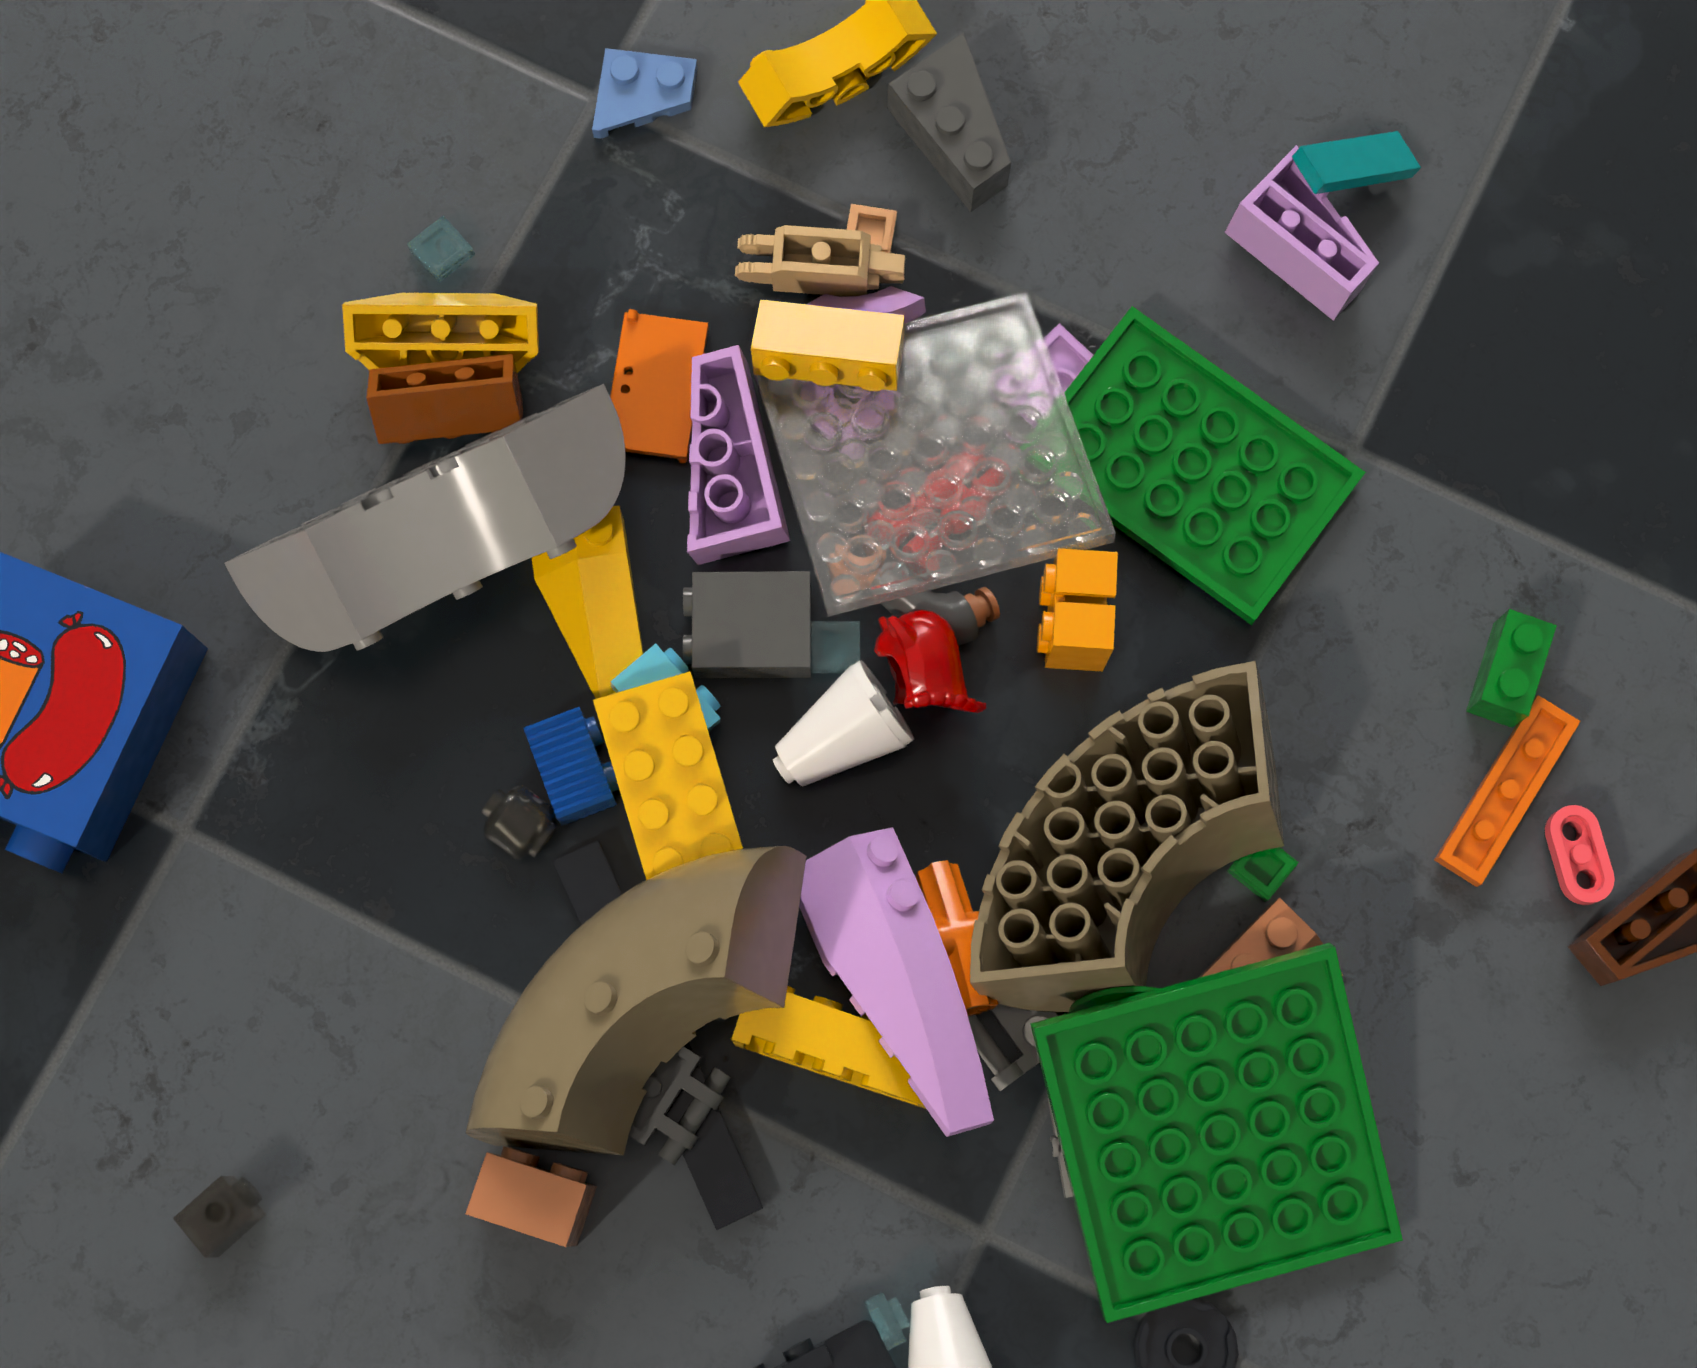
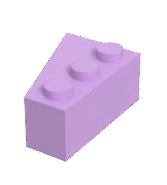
[1225,145,1379,321]

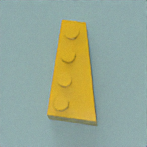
[731,986,926,1109]

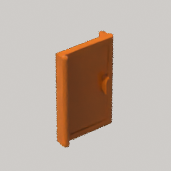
[610,309,709,463]

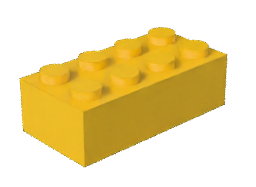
[593,671,743,880]

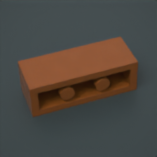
[366,354,523,444]

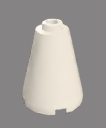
[773,660,914,787]
[908,1286,992,1368]

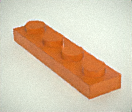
[1434,695,1581,887]

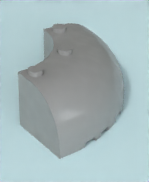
[224,384,625,652]

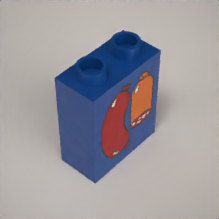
[0,552,208,874]

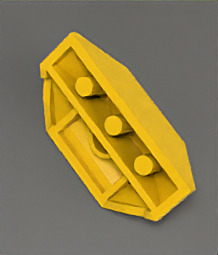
[342,293,539,373]

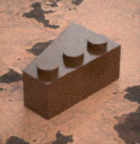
[1567,848,1697,986]

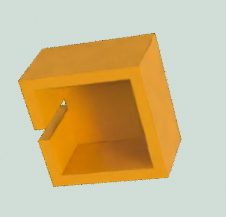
[1037,548,1118,672]

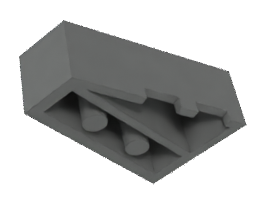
[887,32,1011,212]

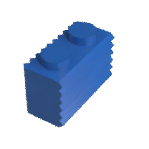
[523,707,619,826]

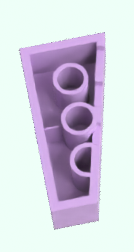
[687,345,790,565]

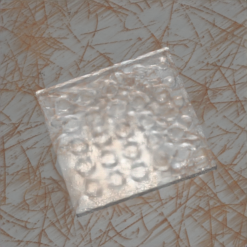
[751,292,1116,617]

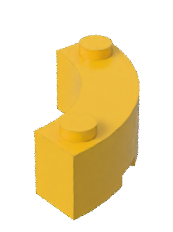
[738,0,937,127]

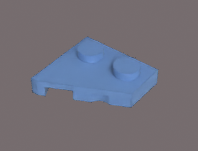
[592,48,698,139]

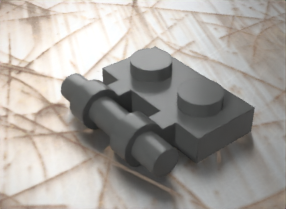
[629,1046,731,1165]

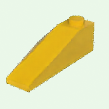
[532,505,644,699]

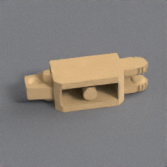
[735,225,906,297]

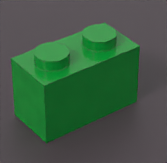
[1466,609,1557,728]

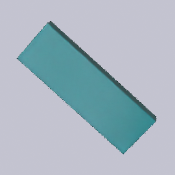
[1292,131,1421,194]

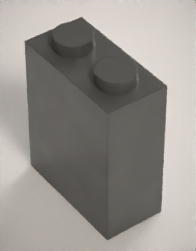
[683,571,811,678]

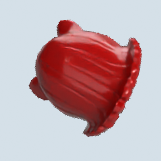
[874,610,986,713]

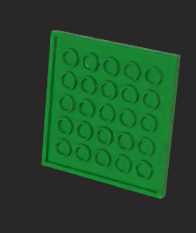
[1030,943,1403,1323]

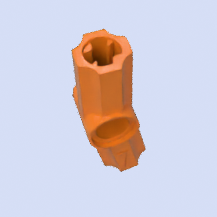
[916,860,998,1016]

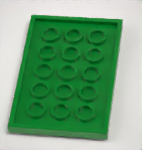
[1018,306,1366,625]

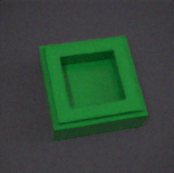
[1227,847,1299,903]

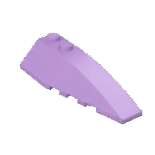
[799,827,994,1137]

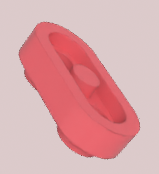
[1545,805,1615,905]

